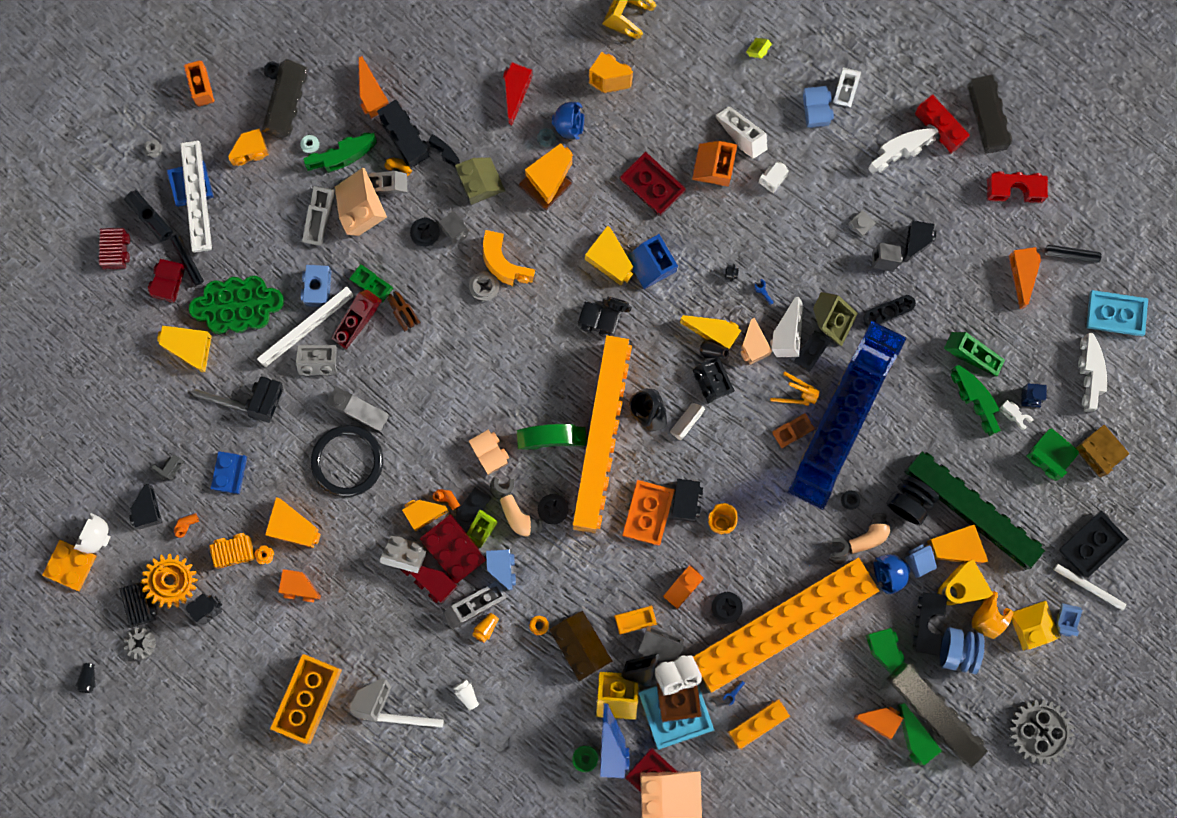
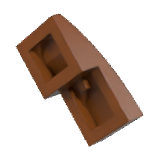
[772,413,816,448]

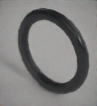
[311,425,383,497]

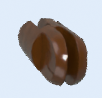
[387,291,421,332]

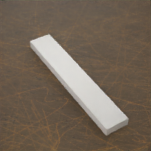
[180,141,212,253]
[257,287,353,367]

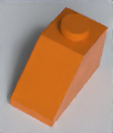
[663,565,704,609]
[854,707,903,739]

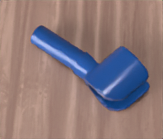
[754,279,774,305]
[723,680,745,705]

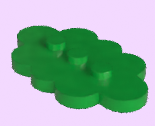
[188,276,284,334]

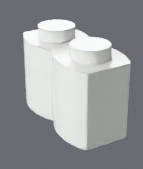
[655,656,701,695]

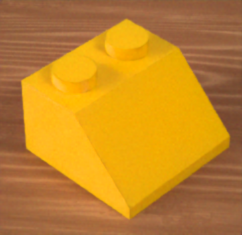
[596,671,638,720]

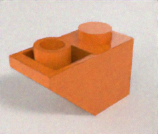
[278,569,321,603]

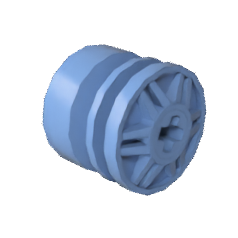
[940,627,984,674]

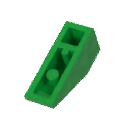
[944,332,1005,376]
[898,703,942,766]

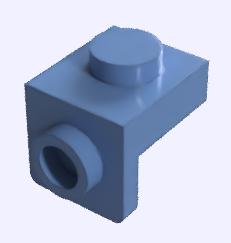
[1055,603,1083,637]

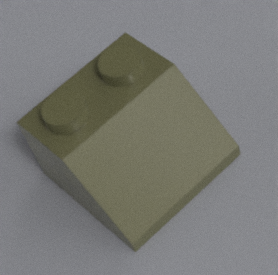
[455,157,505,205]

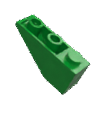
[865,628,910,687]

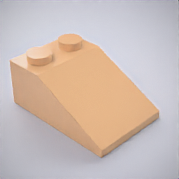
[335,168,387,236]

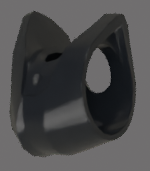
[629,388,667,431]

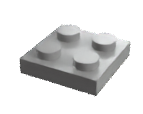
[380,535,428,573]

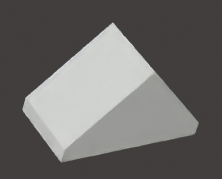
[833,67,861,107]

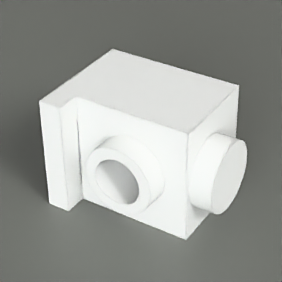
[759,162,789,193]

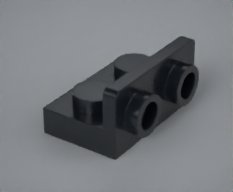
[693,358,735,404]

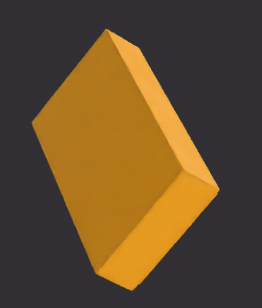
[614,606,657,635]

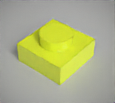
[746,38,772,58]

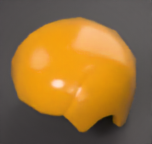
[708,503,738,535]

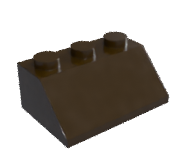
[549,611,613,682]

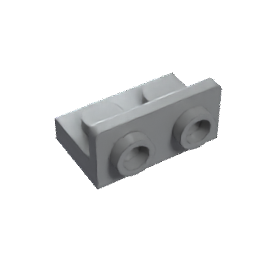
[296,345,337,376]

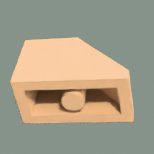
[740,318,772,365]

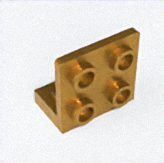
[1075,425,1129,478]

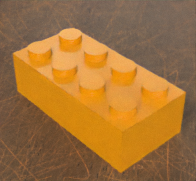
[270,654,342,744]

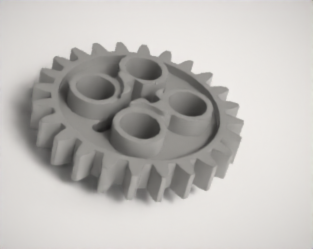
[1008,699,1075,765]

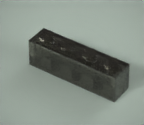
[261,59,307,139]
[967,74,1012,154]

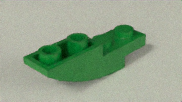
[303,132,377,173]
[951,365,1001,437]

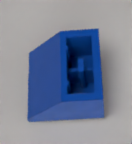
[627,234,678,289]

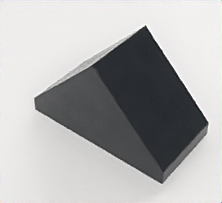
[621,653,659,687]

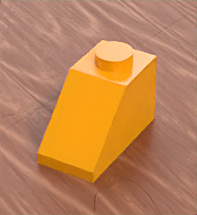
[402,500,449,531]

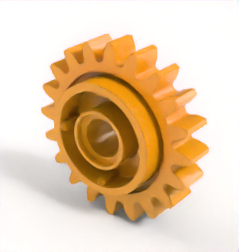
[141,554,198,609]

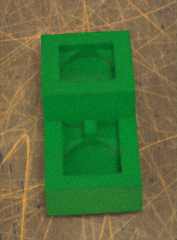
[350,264,393,303]

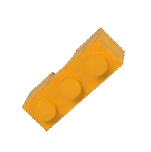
[728,699,790,749]

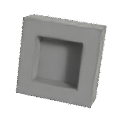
[848,210,876,237]

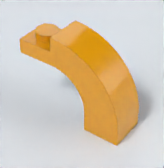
[482,230,535,286]

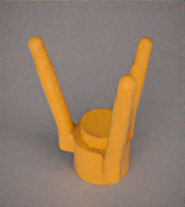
[770,372,820,406]

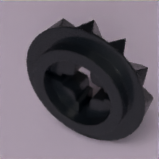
[410,218,440,247]
[602,296,632,313]
[538,494,569,525]
[711,592,743,623]

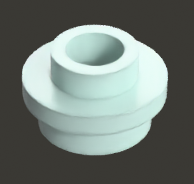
[300,135,319,154]

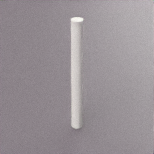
[1054,563,1126,611]
[364,713,444,727]

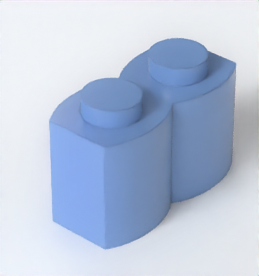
[803,86,834,128]

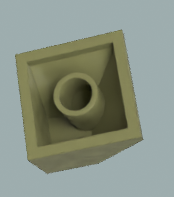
[813,292,858,346]

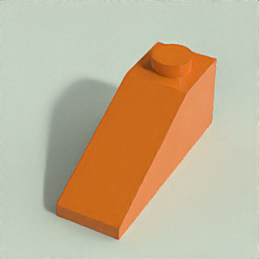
[359,56,389,119]
[1009,247,1041,309]

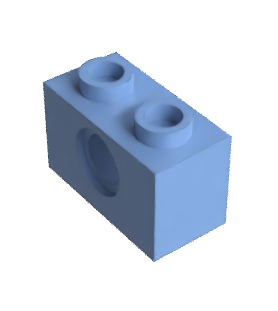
[301,265,332,307]

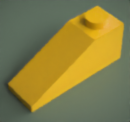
[680,315,741,350]

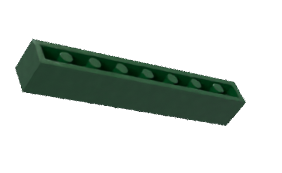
[904,452,1045,570]

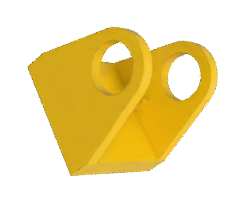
[602,0,656,39]
[937,560,994,605]

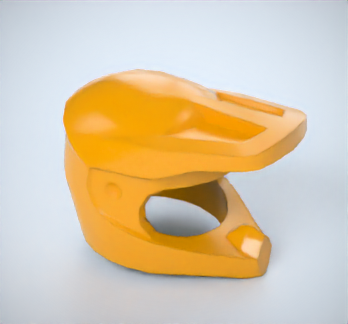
[971,591,1013,639]

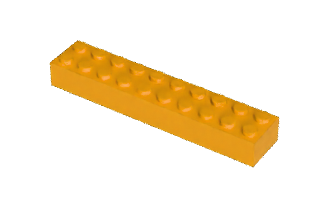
[573,335,632,533]
[693,557,879,693]

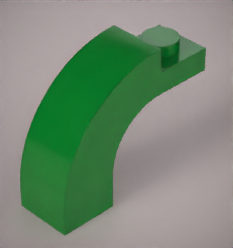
[517,424,587,450]

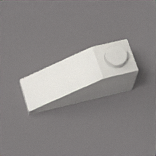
[716,106,767,159]
[770,297,803,357]

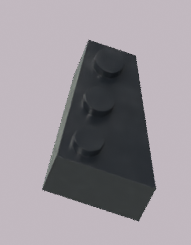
[377,99,430,168]

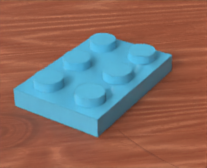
[1086,290,1148,337]

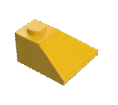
[1012,601,1060,650]

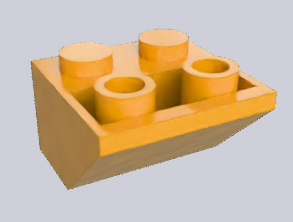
[589,52,633,93]

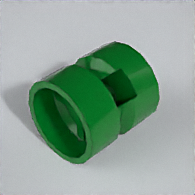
[572,745,598,772]

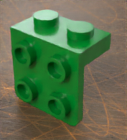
[1026,429,1079,481]

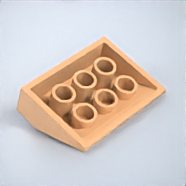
[640,771,702,818]

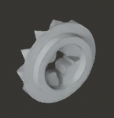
[469,272,499,302]
[123,628,156,660]

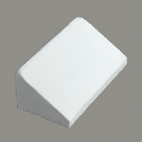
[670,403,705,440]

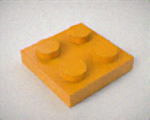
[42,540,97,591]

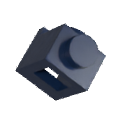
[1021,383,1047,408]

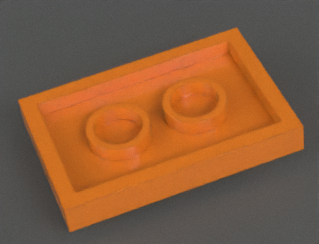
[622,480,675,546]

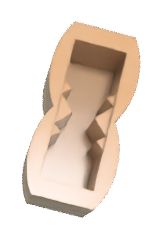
[469,429,509,475]

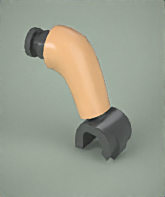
[490,477,542,537]
[829,513,890,564]

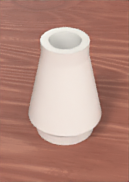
[453,679,479,711]

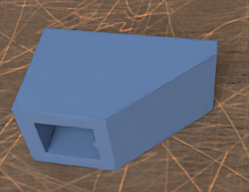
[905,544,937,578]
[486,549,516,590]

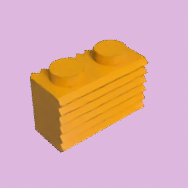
[209,533,255,569]

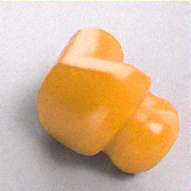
[384,157,412,176]

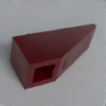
[331,289,383,349]
[399,566,458,604]

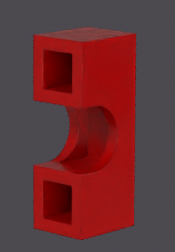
[914,94,970,154]
[987,171,1048,203]

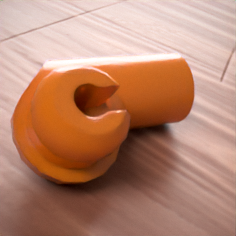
[432,489,460,511]
[174,513,199,538]

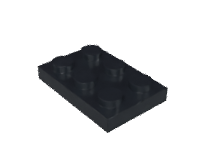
[1059,511,1129,579]

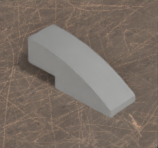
[302,186,335,246]

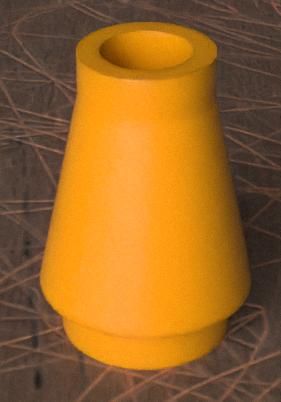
[472,613,499,643]

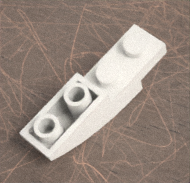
[868,128,938,174]
[1078,333,1107,412]

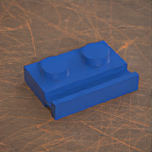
[211,451,247,494]

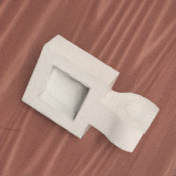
[999,400,1033,430]

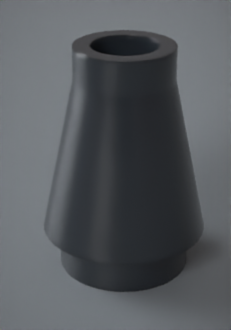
[700,340,729,359]
[75,663,96,693]

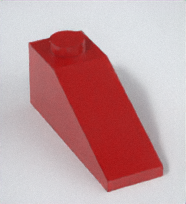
[503,62,533,125]

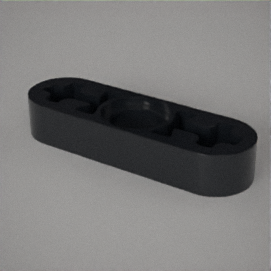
[863,295,916,328]

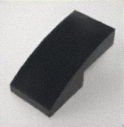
[429,134,460,167]

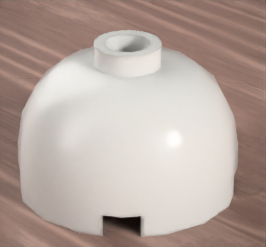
[74,513,111,553]

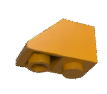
[228,129,269,166]

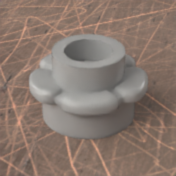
[144,140,162,158]

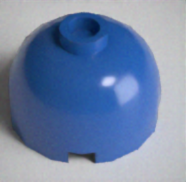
[552,102,584,139]
[873,554,910,595]

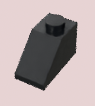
[904,220,937,262]
[129,484,162,530]

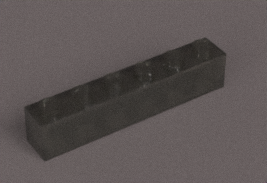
[886,662,988,768]

